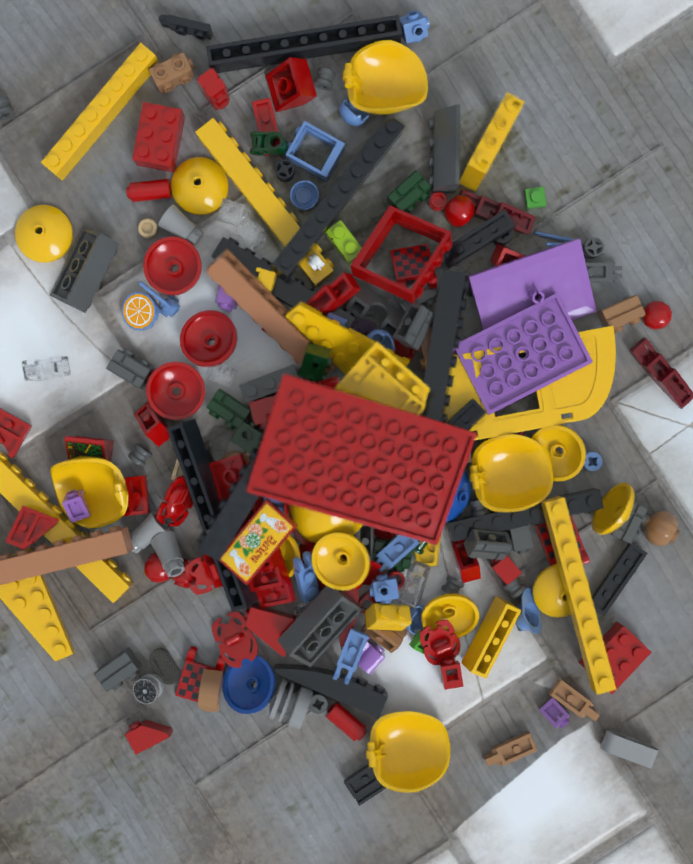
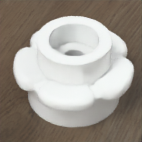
[308,253,325,271]

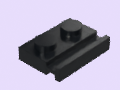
[344,764,386,806]

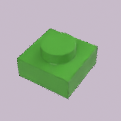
[524,187,547,210]
[409,629,428,654]

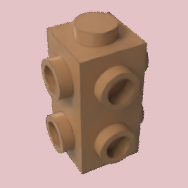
[149,52,195,93]

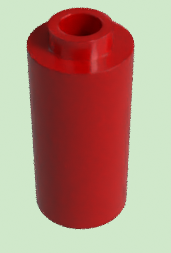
[126,179,172,202]
[325,701,366,741]

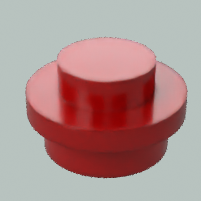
[428,192,448,211]

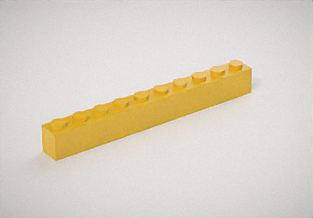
[195,118,334,287]
[0,451,134,603]
[541,496,616,695]

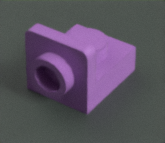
[62,489,91,523]
[539,697,571,729]

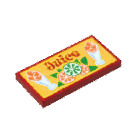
[219,499,298,585]

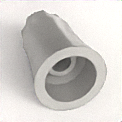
[158,204,204,247]
[130,511,170,553]
[150,531,185,577]

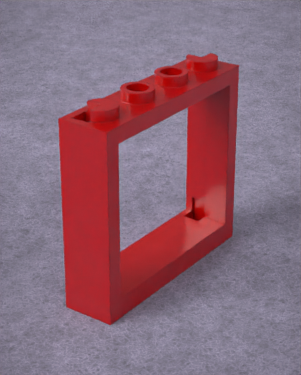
[350,205,453,304]

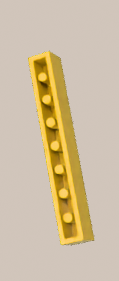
[41,42,159,181]

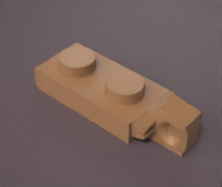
[548,678,600,722]
[483,731,537,767]

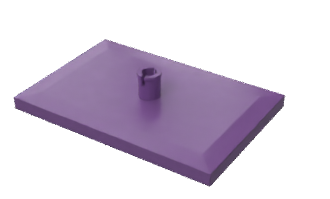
[468,238,597,331]
[455,293,593,415]

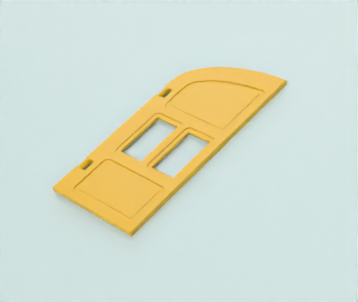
[424,326,616,440]

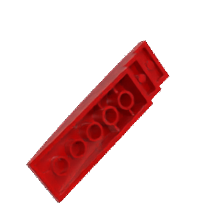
[209,454,296,608]

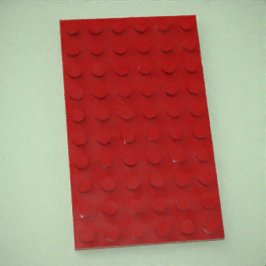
[246,373,477,545]

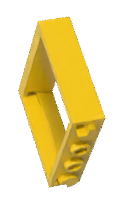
[460,92,525,192]

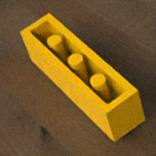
[461,596,522,678]

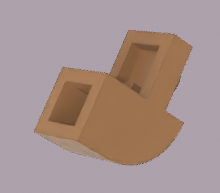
[198,669,223,712]

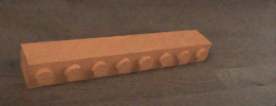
[206,249,335,374]
[0,525,134,585]

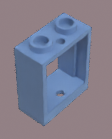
[285,121,345,182]

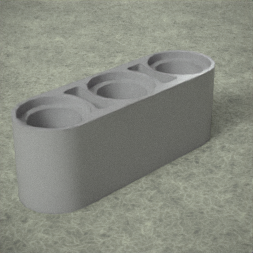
[600,729,659,768]

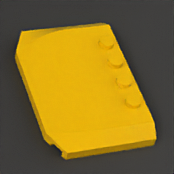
[334,341,430,415]

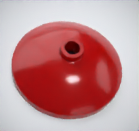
[143,237,202,295]
[180,310,238,367]
[146,362,205,420]

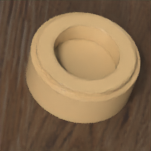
[138,218,158,239]

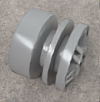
[268,679,313,730]

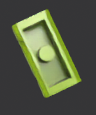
[326,220,362,266]

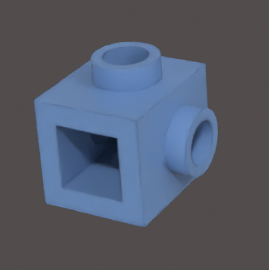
[399,11,430,44]
[369,574,399,604]

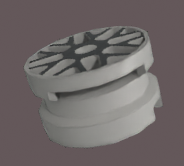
[133,673,164,704]

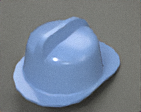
[516,588,542,634]

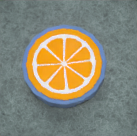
[122,292,159,330]

